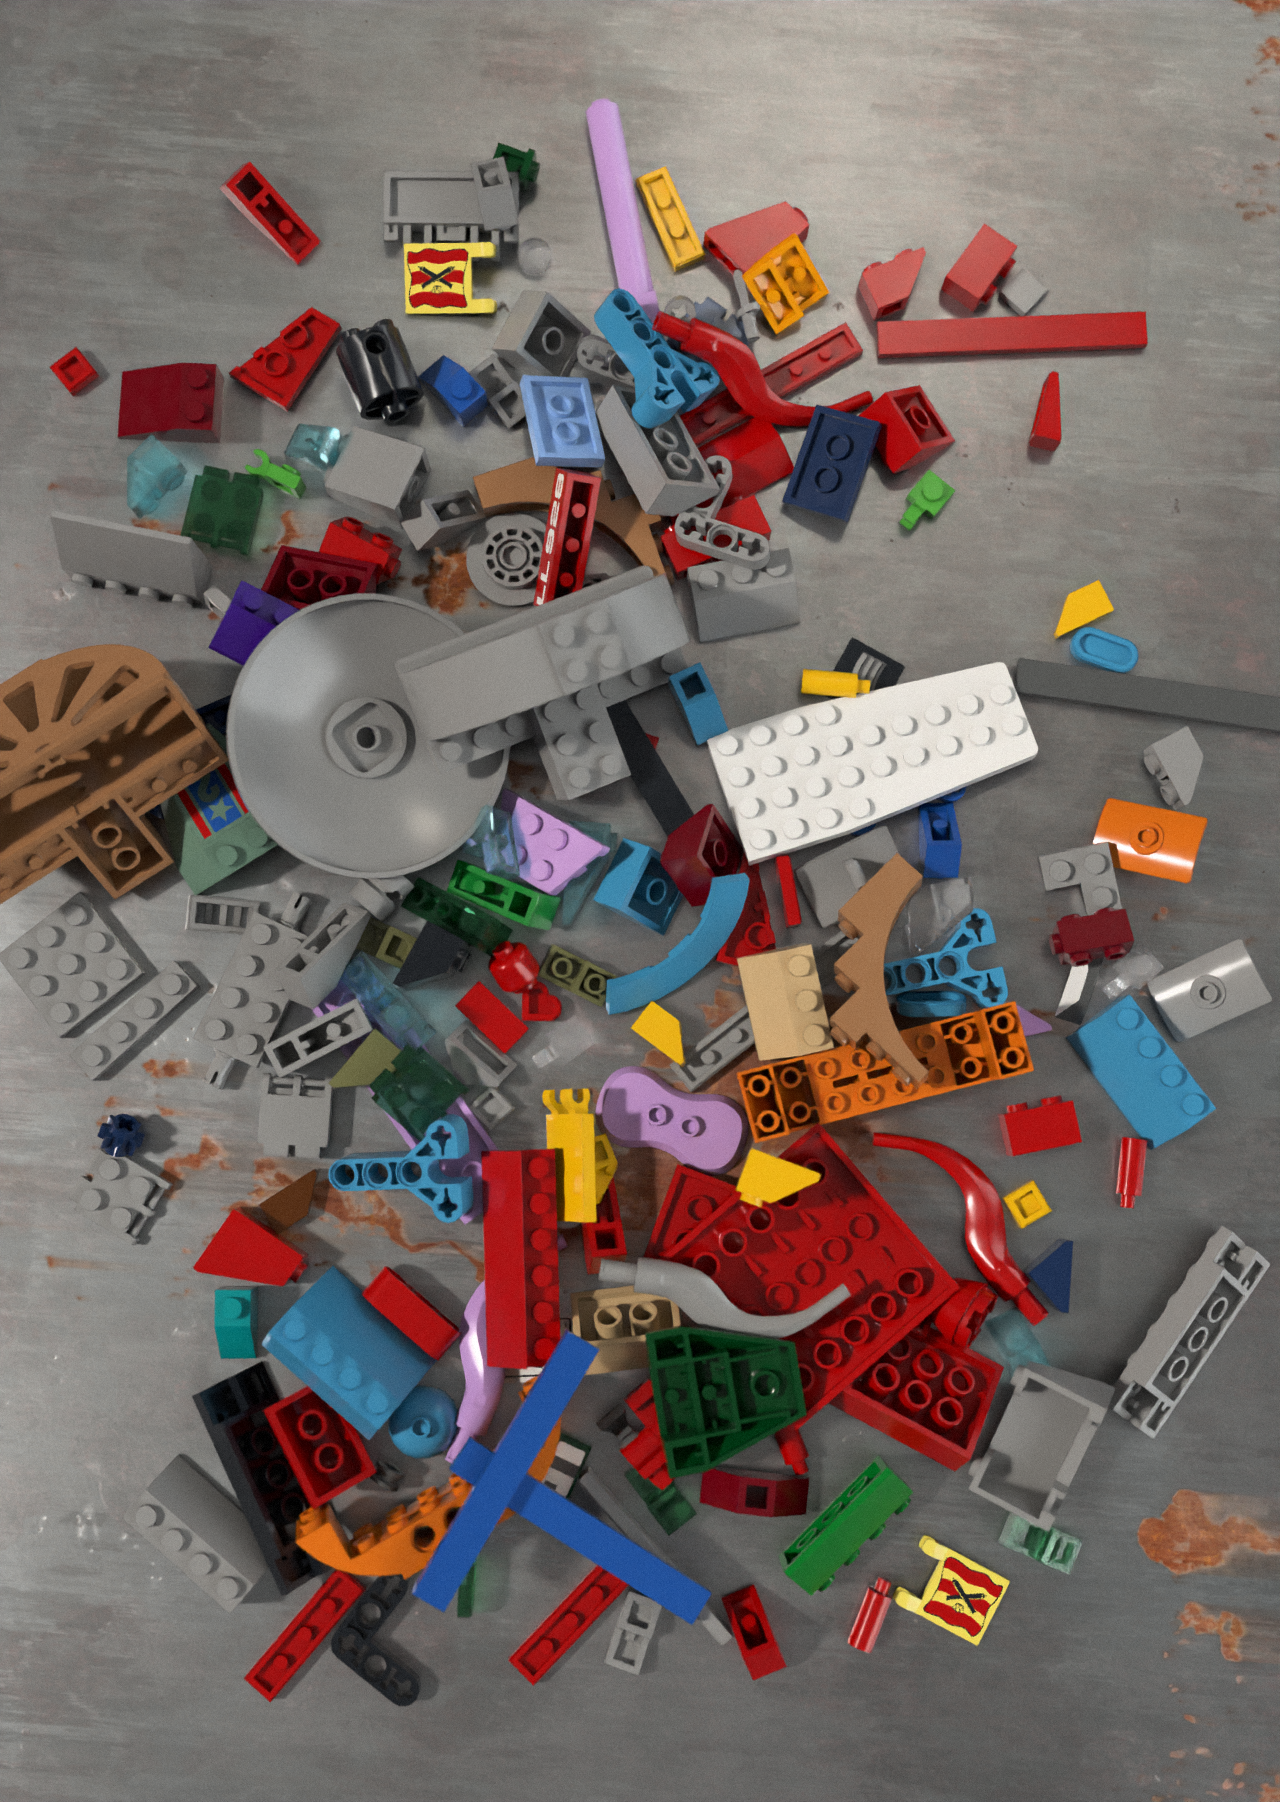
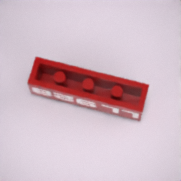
[533,468,601,606]

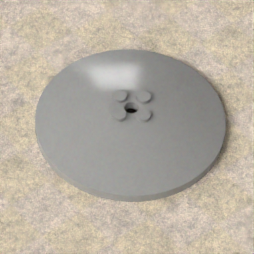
[226,594,510,879]

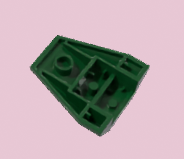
[645,1326,807,1479]

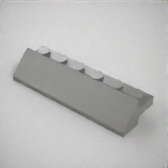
[1108,1225,1271,1439]

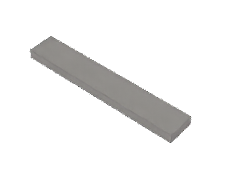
[578,1466,733,1646]

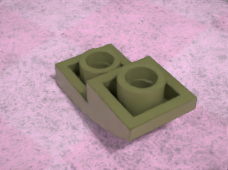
[538,944,617,1007]

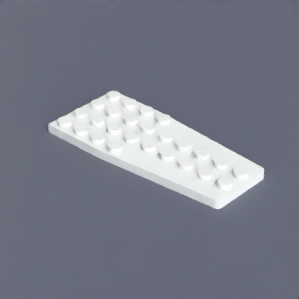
[706,662,1038,865]

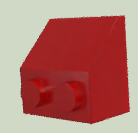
[859,385,955,473]

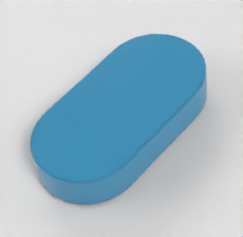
[1070,627,1139,674]
[896,991,967,1017]

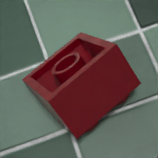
[660,804,743,907]

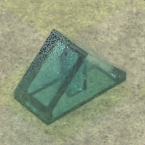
[284,423,342,473]

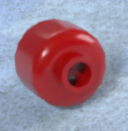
[488,941,540,994]

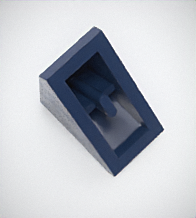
[1022,1239,1073,1313]

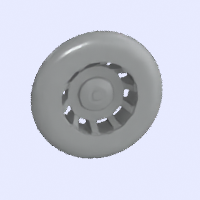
[466,513,546,606]

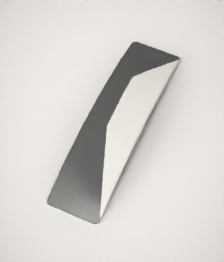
[1055,958,1104,1025]

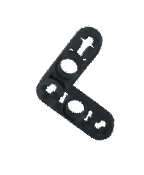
[331,1574,421,1707]

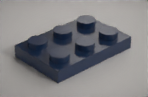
[782,404,882,523]

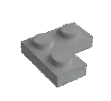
[1038,841,1122,916]

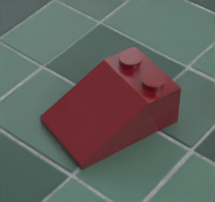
[117,362,224,444]

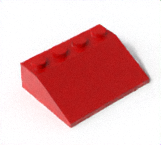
[828,1327,1004,1471]

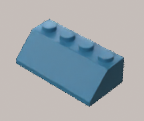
[1065,994,1216,1150]

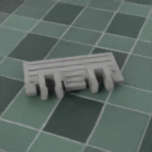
[383,171,519,262]

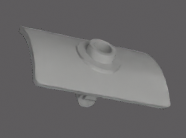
[794,825,900,929]
[1147,939,1272,1042]

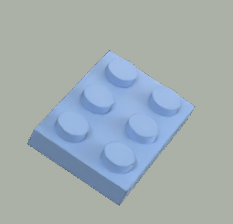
[520,375,605,468]

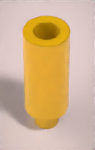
[801,669,870,698]

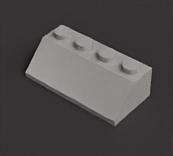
[595,385,720,516]
[122,1454,269,1614]

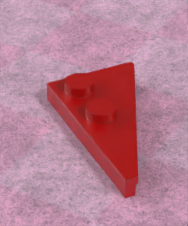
[715,851,776,967]

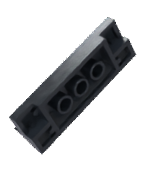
[192,1361,333,1596]

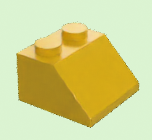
[735,1148,821,1207]

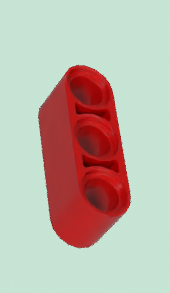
[362,1266,462,1361]

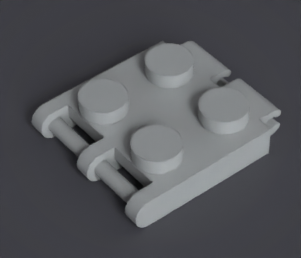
[257,1073,334,1160]
[68,1148,173,1245]

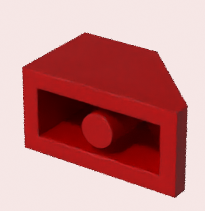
[721,1584,787,1681]

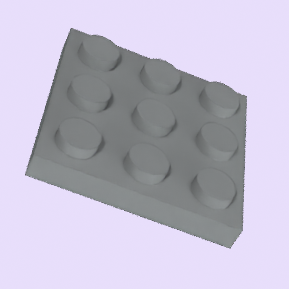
[0,891,146,1038]

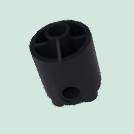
[336,319,424,423]

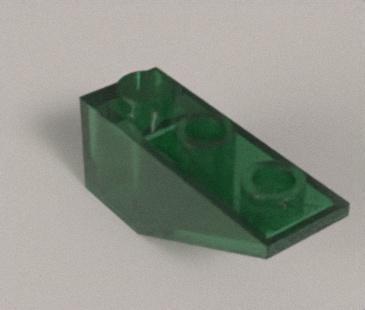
[401,877,513,957]

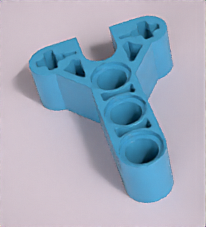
[594,288,720,428]
[884,908,1008,1009]
[328,1114,474,1223]

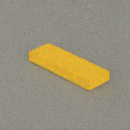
[635,166,706,272]

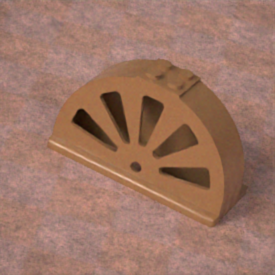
[0,644,229,904]

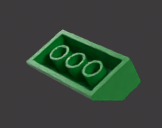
[778,1455,913,1596]

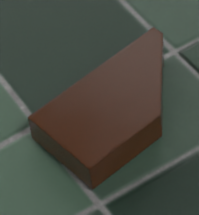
[259,1169,319,1234]

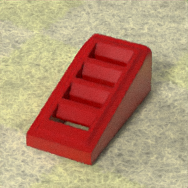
[1029,371,1062,451]

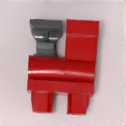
[596,1378,675,1490]

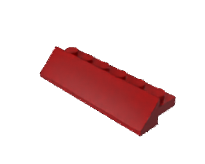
[481,1148,561,1369]

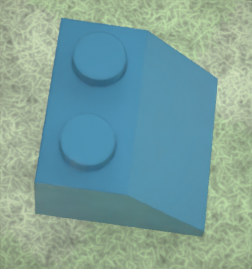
[593,838,683,936]

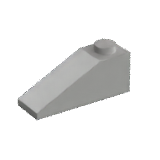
[275,902,371,1009]
[263,998,374,1078]

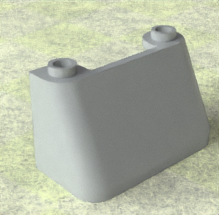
[968,1360,1115,1532]

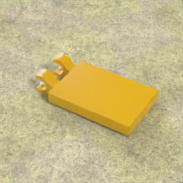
[542,1088,596,1223]

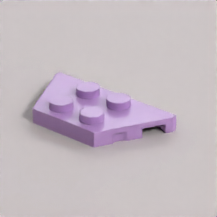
[497,788,610,896]

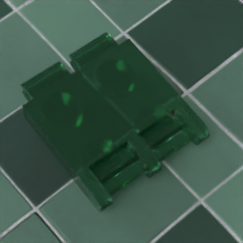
[181,465,264,556]
[369,1044,470,1142]

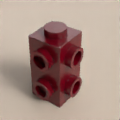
[1049,907,1134,967]

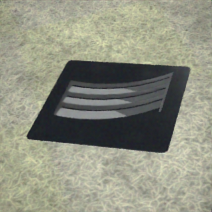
[826,638,905,700]

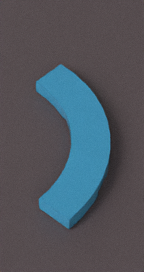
[606,873,750,1015]

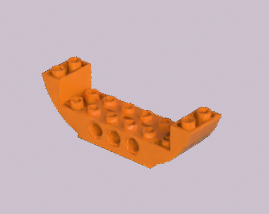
[737,1001,1034,1143]
[296,1376,561,1579]

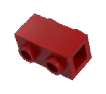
[318,516,402,584]

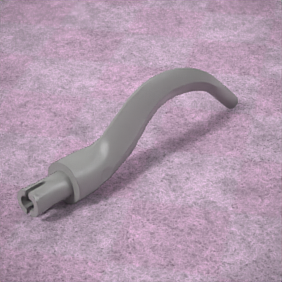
[599,1257,851,1339]

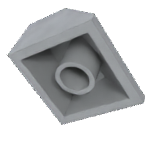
[492,290,591,377]

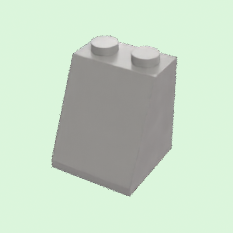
[323,426,431,529]

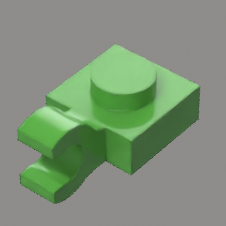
[245,449,306,499]
[899,470,956,531]

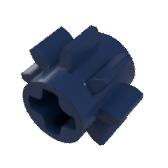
[97,1114,145,1157]

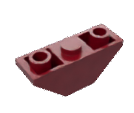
[699,1466,810,1517]

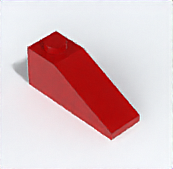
[219,161,321,265]
[580,1176,627,1275]

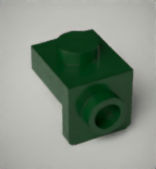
[493,142,540,192]

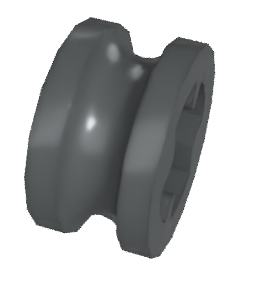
[370,1459,406,1492]

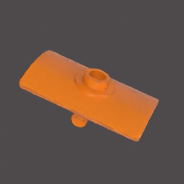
[1093,798,1208,883]

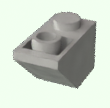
[1143,726,1204,810]

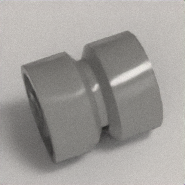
[349,875,415,922]

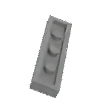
[70,960,200,1081]

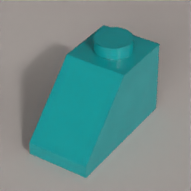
[214,1286,258,1359]

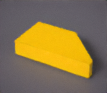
[631,1001,686,1068]

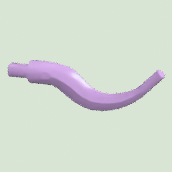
[445,1234,568,1463]

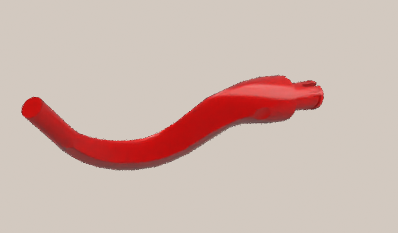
[652,311,874,426]
[872,1132,1049,1326]

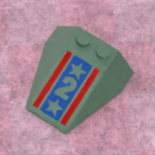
[160,723,278,895]

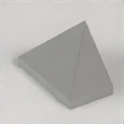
[444,1020,517,1087]

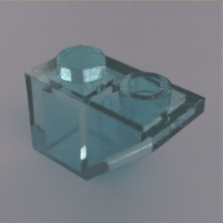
[127,434,188,519]

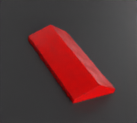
[666,417,794,525]

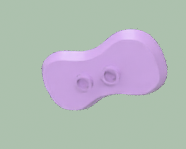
[595,1066,748,1176]

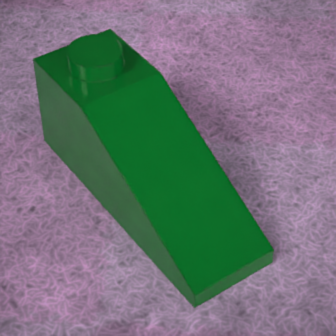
[446,859,561,930]

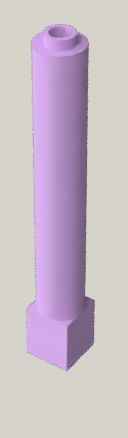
[586,99,659,323]

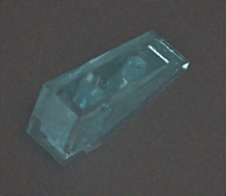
[562,820,618,928]

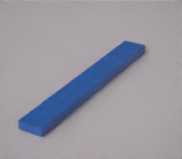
[411,1329,599,1612]
[449,1436,712,1625]

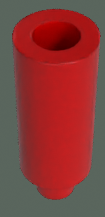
[1116,1137,1147,1209]
[773,1424,809,1476]
[847,1576,892,1653]

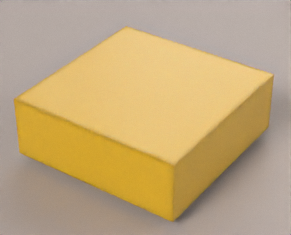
[1002,1180,1052,1229]

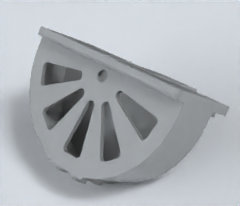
[395,566,690,801]

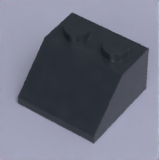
[393,921,472,991]

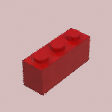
[660,495,771,581]

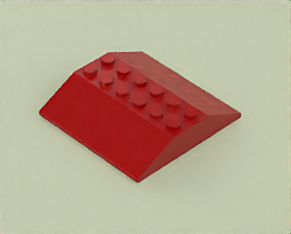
[659,1123,960,1430]

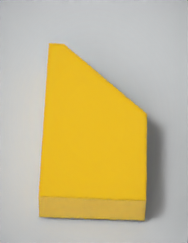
[1054,580,1114,639]
[594,1133,618,1204]

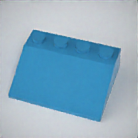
[261,1266,437,1440]

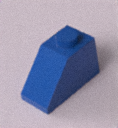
[418,355,488,427]
[918,803,962,879]

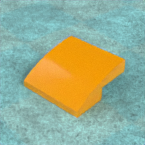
[741,233,830,334]

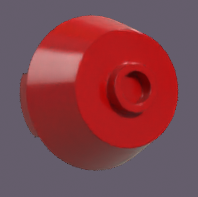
[931,1277,998,1348]

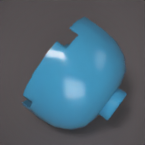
[388,1385,459,1459]

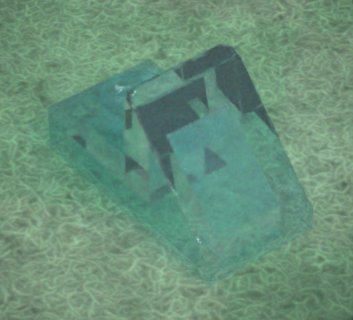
[463,804,520,880]

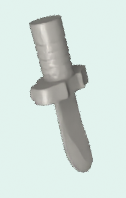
[733,269,760,342]

